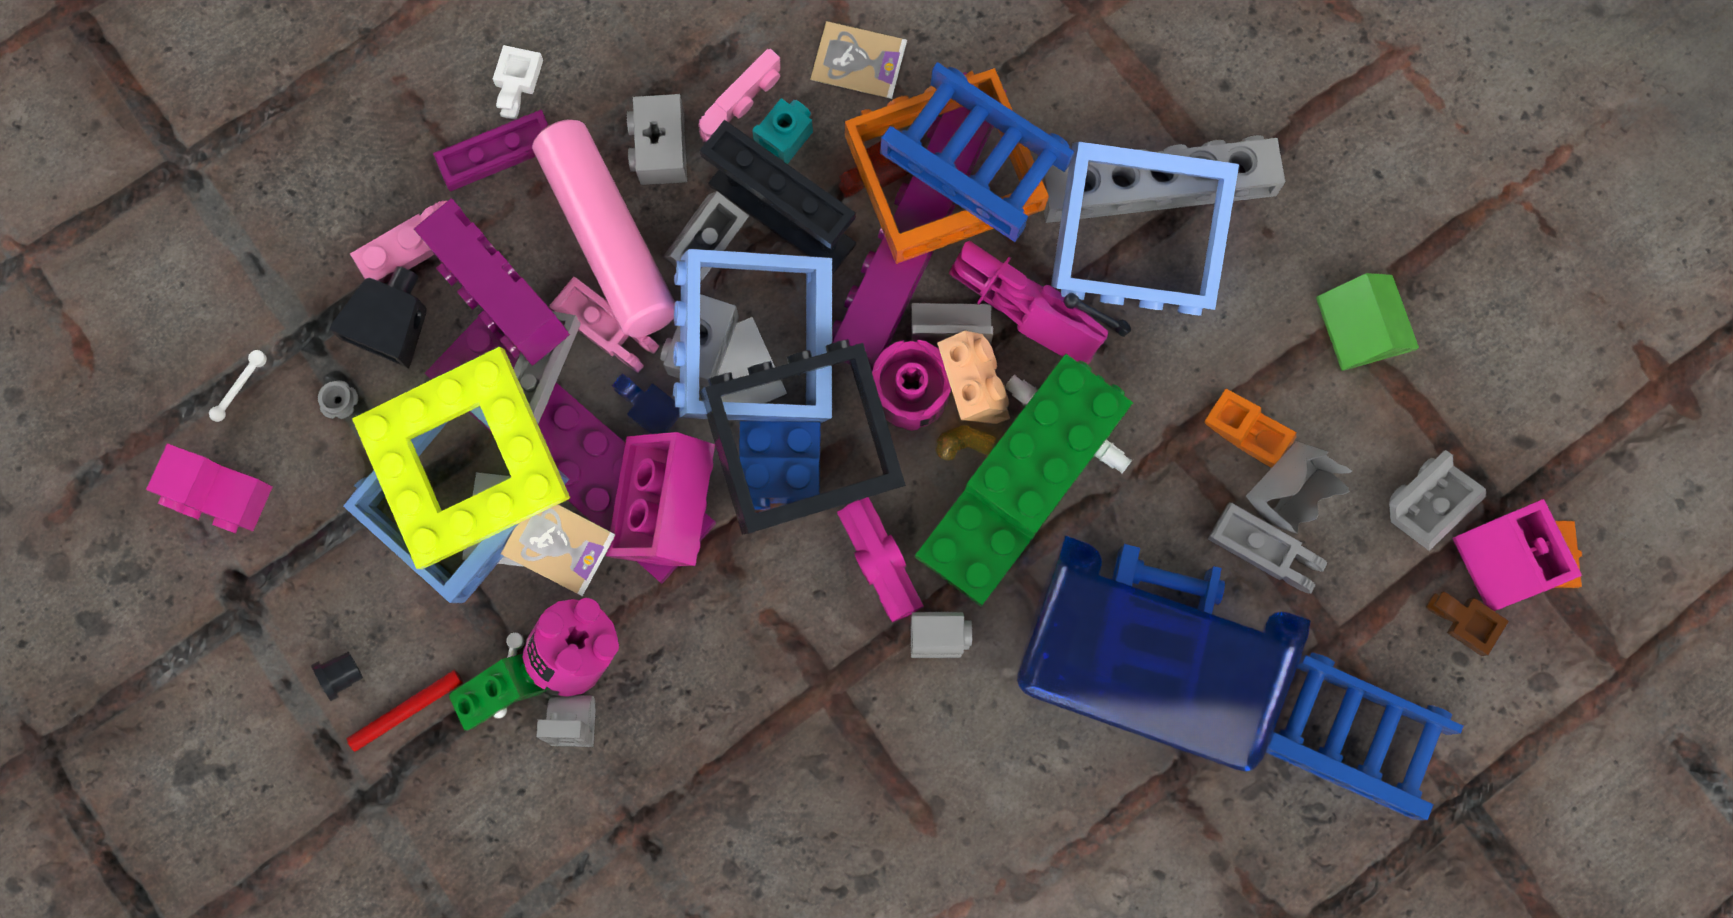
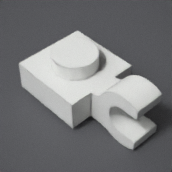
[493,45,543,120]

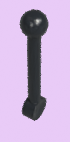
[1063,293,1131,337]

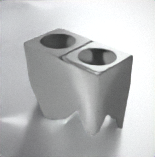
[1246,441,1352,534]

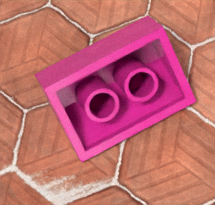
[606,432,715,566]

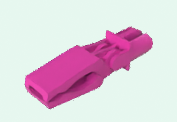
[949,241,1108,364]

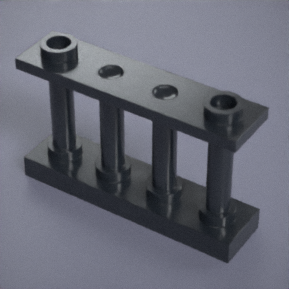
[699,119,856,274]

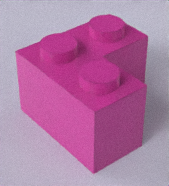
[146,443,273,534]

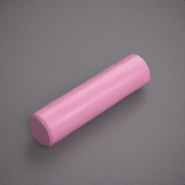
[532,119,675,337]

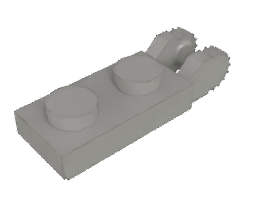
[1208,502,1327,594]

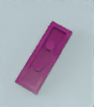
[433,109,549,192]

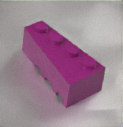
[413,198,570,366]

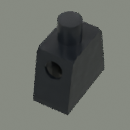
[329,266,427,369]

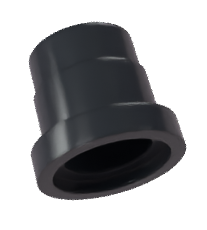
[311,651,363,701]

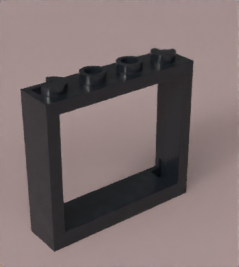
[699,339,906,535]

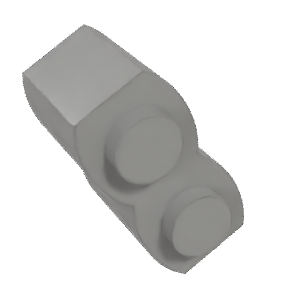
[910,612,972,658]

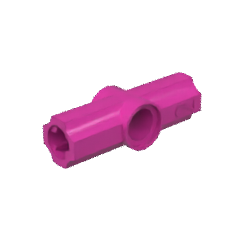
[837,497,924,623]

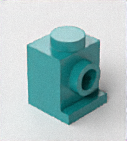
[752,98,813,164]

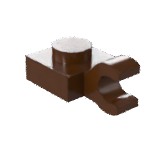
[1426,591,1509,656]

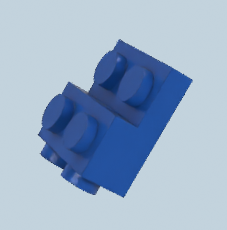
[739,421,821,510]

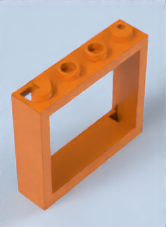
[845,68,1049,264]

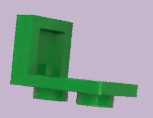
[449,654,550,731]

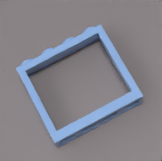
[1051,142,1239,315]
[673,249,832,423]

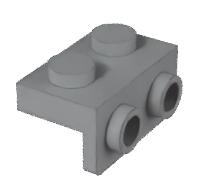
[1389,450,1486,551]

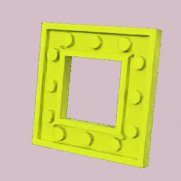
[352,347,570,569]

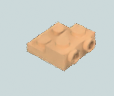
[937,331,1010,424]

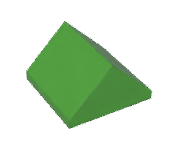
[1316,273,1419,371]

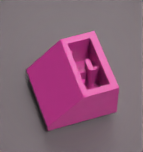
[1452,499,1582,611]

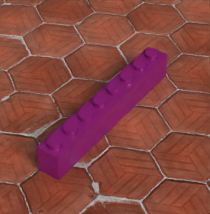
[832,72,1007,371]

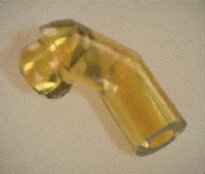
[935,425,996,461]

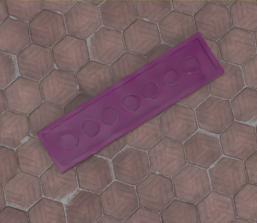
[424,317,716,584]

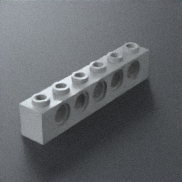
[1042,135,1285,223]

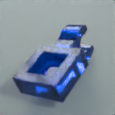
[612,373,679,434]

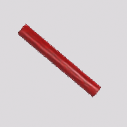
[346,669,463,752]

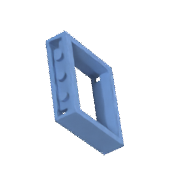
[344,406,569,603]

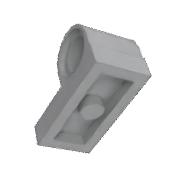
[536,695,596,747]

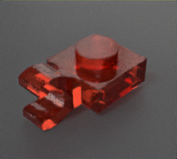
[838,141,909,198]

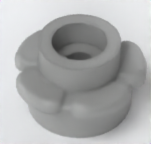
[318,380,358,419]

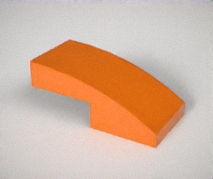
[1205,389,1297,468]

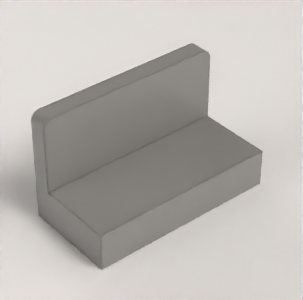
[911,303,993,346]

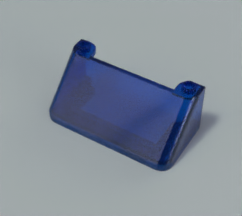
[1017,535,1311,771]

